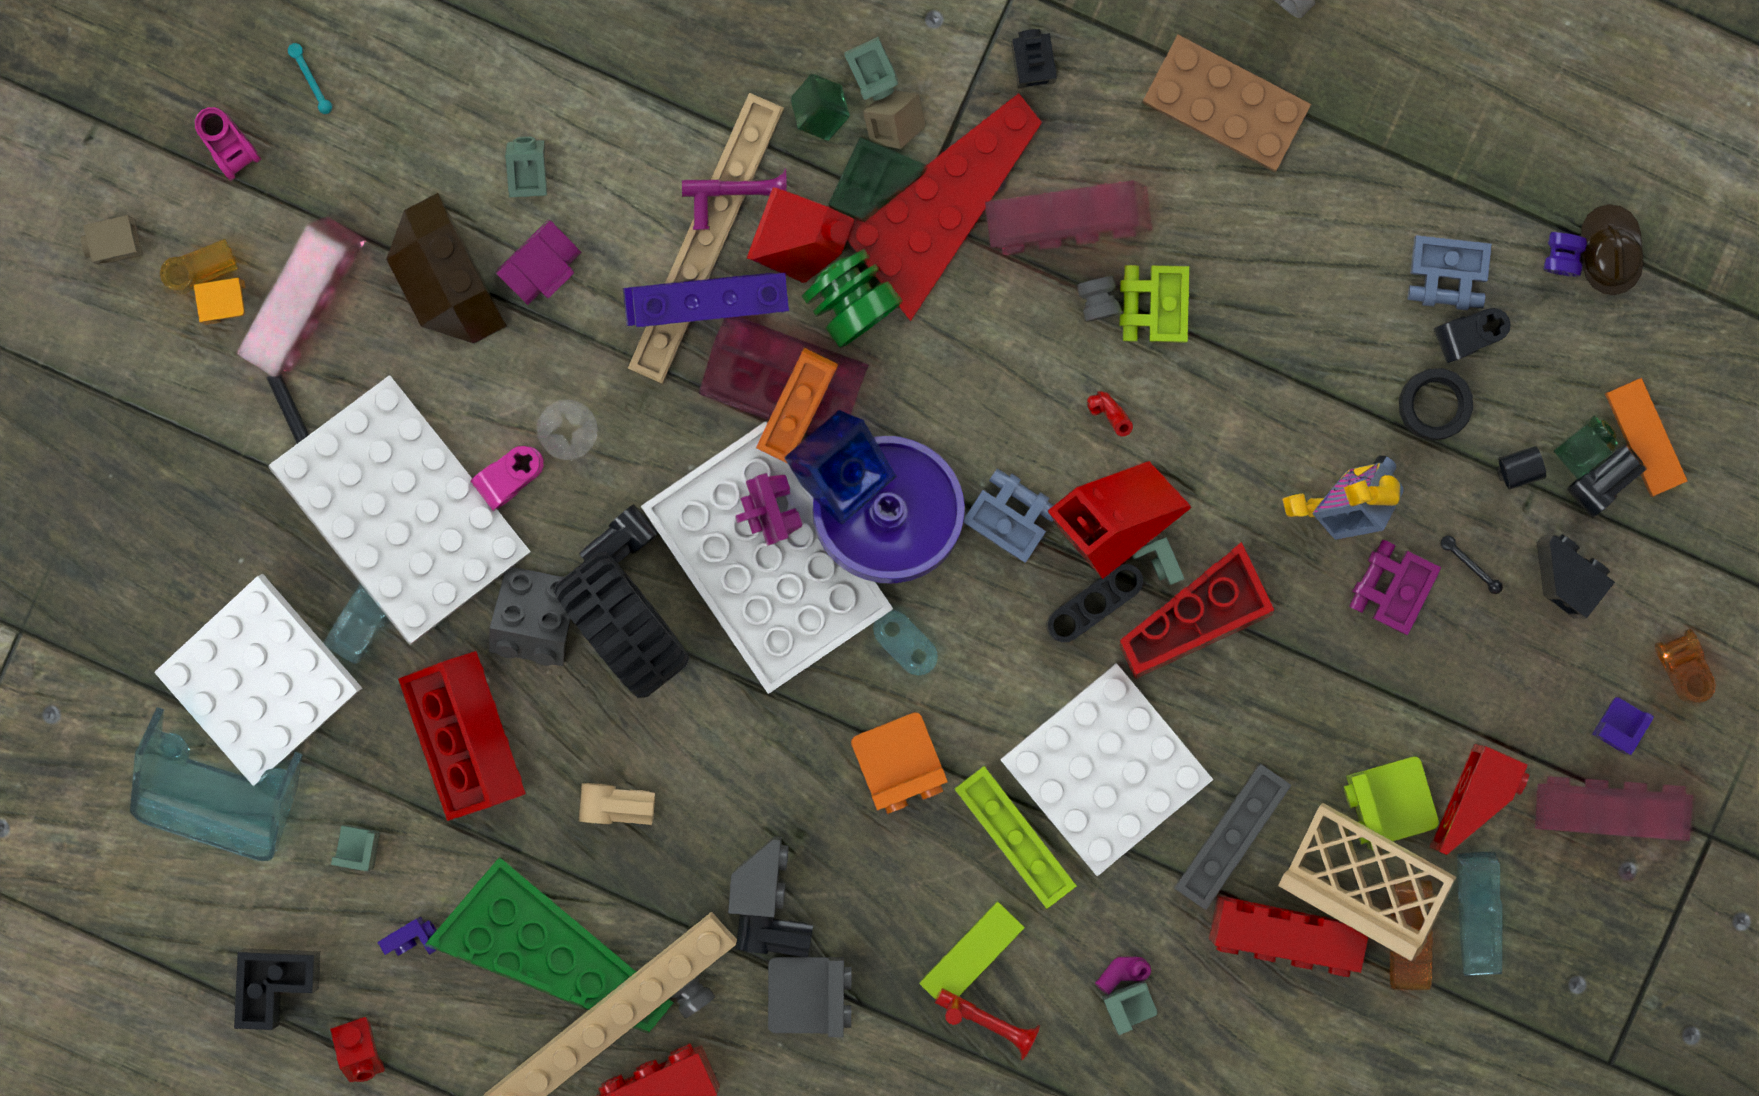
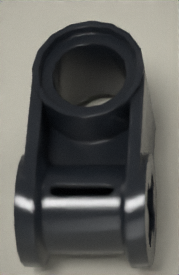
[1433,308,1511,363]

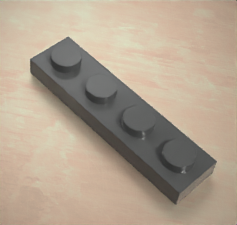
[1174,763,1291,910]

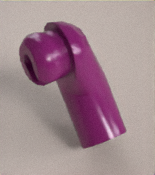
[1095,956,1151,995]

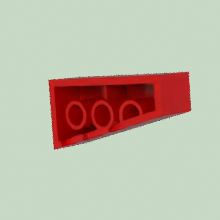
[1119,542,1275,680]
[1209,895,1368,977]

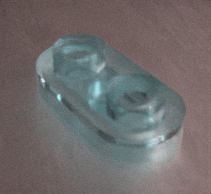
[873,611,938,675]

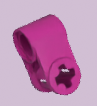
[195,107,262,181]
[470,446,544,511]

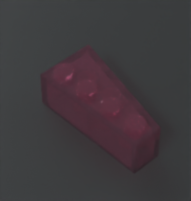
[985,180,1152,255]
[236,216,366,377]

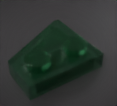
[828,137,927,222]

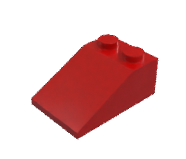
[1429,744,1529,855]

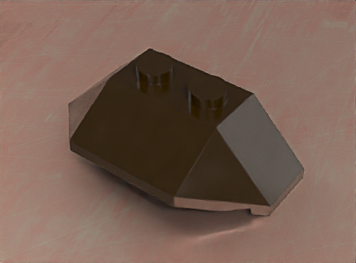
[386,193,507,344]

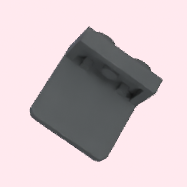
[489,567,571,666]
[768,957,852,1037]

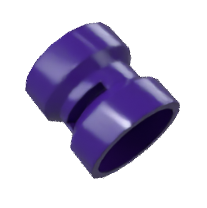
[1543,232,1588,277]

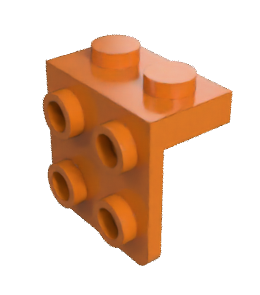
[851,712,948,814]

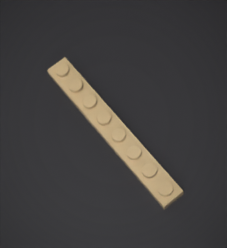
[483,912,737,1096]

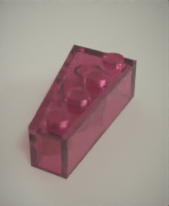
[1535,776,1696,841]

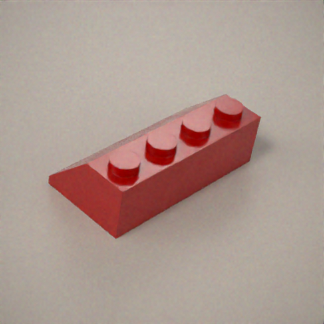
[398,651,526,821]

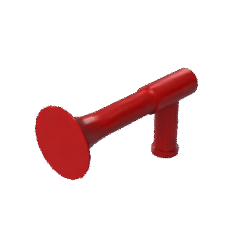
[934,988,1040,1061]

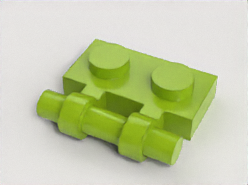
[1119,265,1189,343]

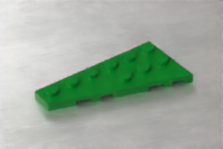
[425,857,673,1034]

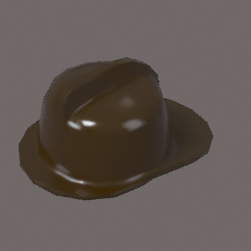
[1581,204,1643,295]

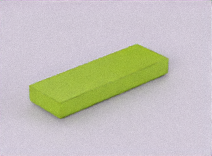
[919,901,1025,1010]

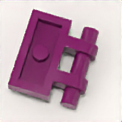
[1349,539,1441,635]

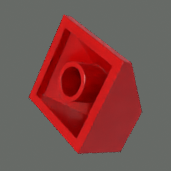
[747,187,854,283]

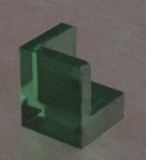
[791,73,850,141]

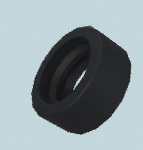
[1399,368,1473,440]

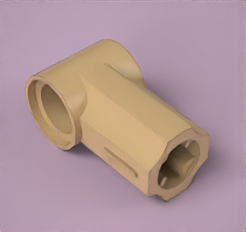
[578,783,655,825]

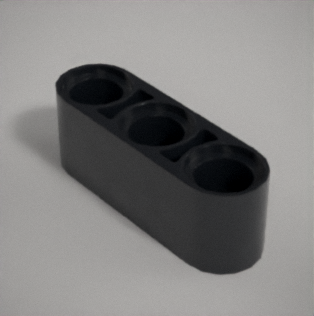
[1046,564,1143,642]

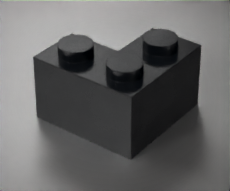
[234,948,321,1030]

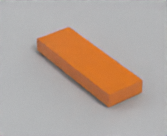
[756,348,839,465]
[1605,378,1687,497]

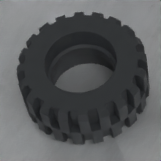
[554,551,690,698]

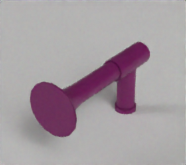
[682,168,787,230]

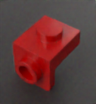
[330,1017,385,1082]

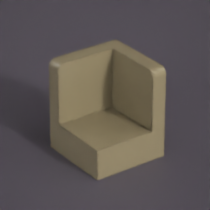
[863,90,925,149]

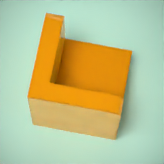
[194,278,245,325]

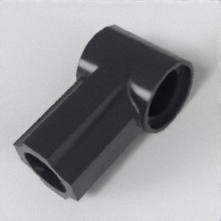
[1567,443,1647,518]
[1496,446,1547,490]
[579,504,658,563]
[735,914,813,958]

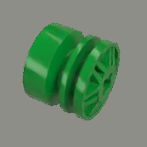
[802,249,903,349]

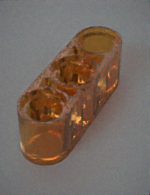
[1390,880,1433,990]

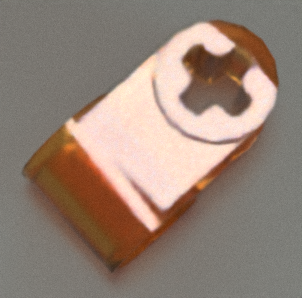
[1655,628,1716,704]

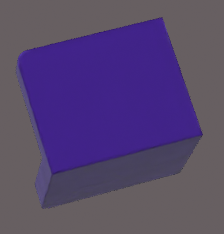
[1592,697,1654,755]

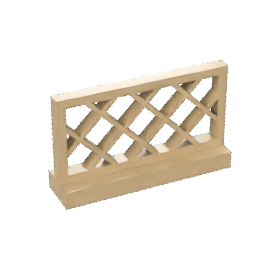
[1278,803,1457,961]

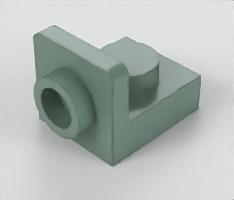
[505,136,547,198]
[1132,536,1185,585]

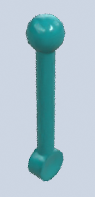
[288,43,333,114]

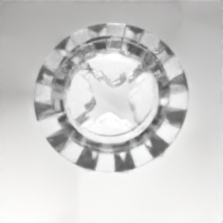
[537,400,598,460]

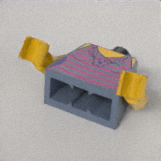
[1283,455,1404,540]

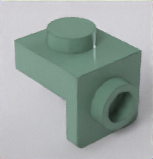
[844,36,898,101]

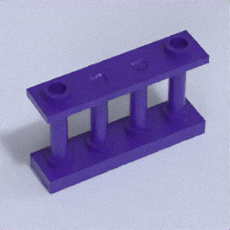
[623,272,789,327]

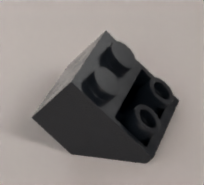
[1537,534,1615,619]

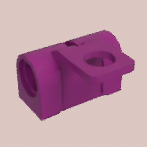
[495,219,582,305]

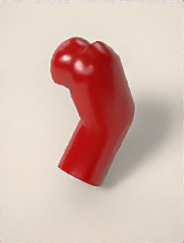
[1087,391,1133,437]

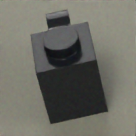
[1011,29,1057,89]

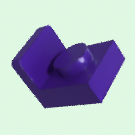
[377,916,437,956]

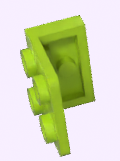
[1344,756,1439,851]

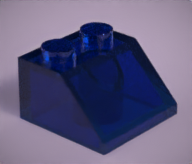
[784,410,897,525]

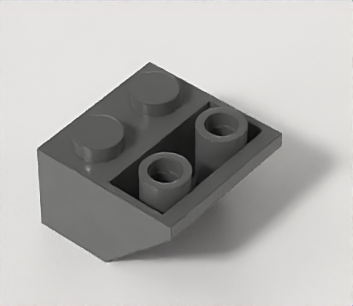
[728,836,789,917]

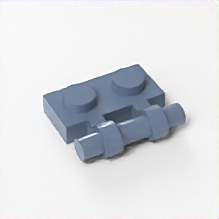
[1408,235,1492,311]
[963,468,1054,563]

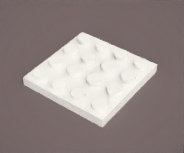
[154,574,362,786]
[1000,663,1213,876]

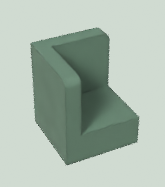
[331,825,380,871]
[1102,981,1157,1035]

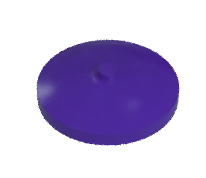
[812,436,965,584]

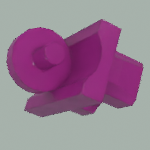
[735,473,803,546]

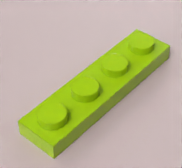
[954,766,1077,909]

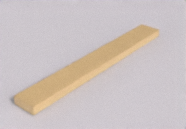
[628,93,784,384]

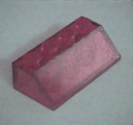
[699,317,869,446]

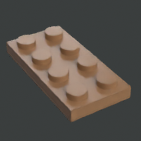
[1142,35,1311,172]

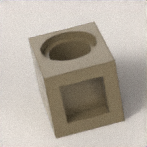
[81,215,143,266]

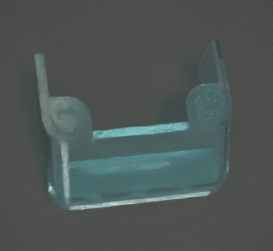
[130,707,302,861]

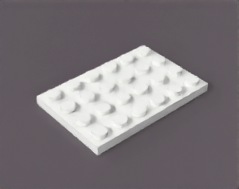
[269,375,531,645]
[641,421,893,694]

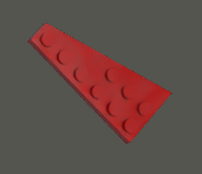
[847,93,1042,322]

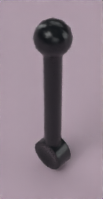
[1440,536,1503,594]

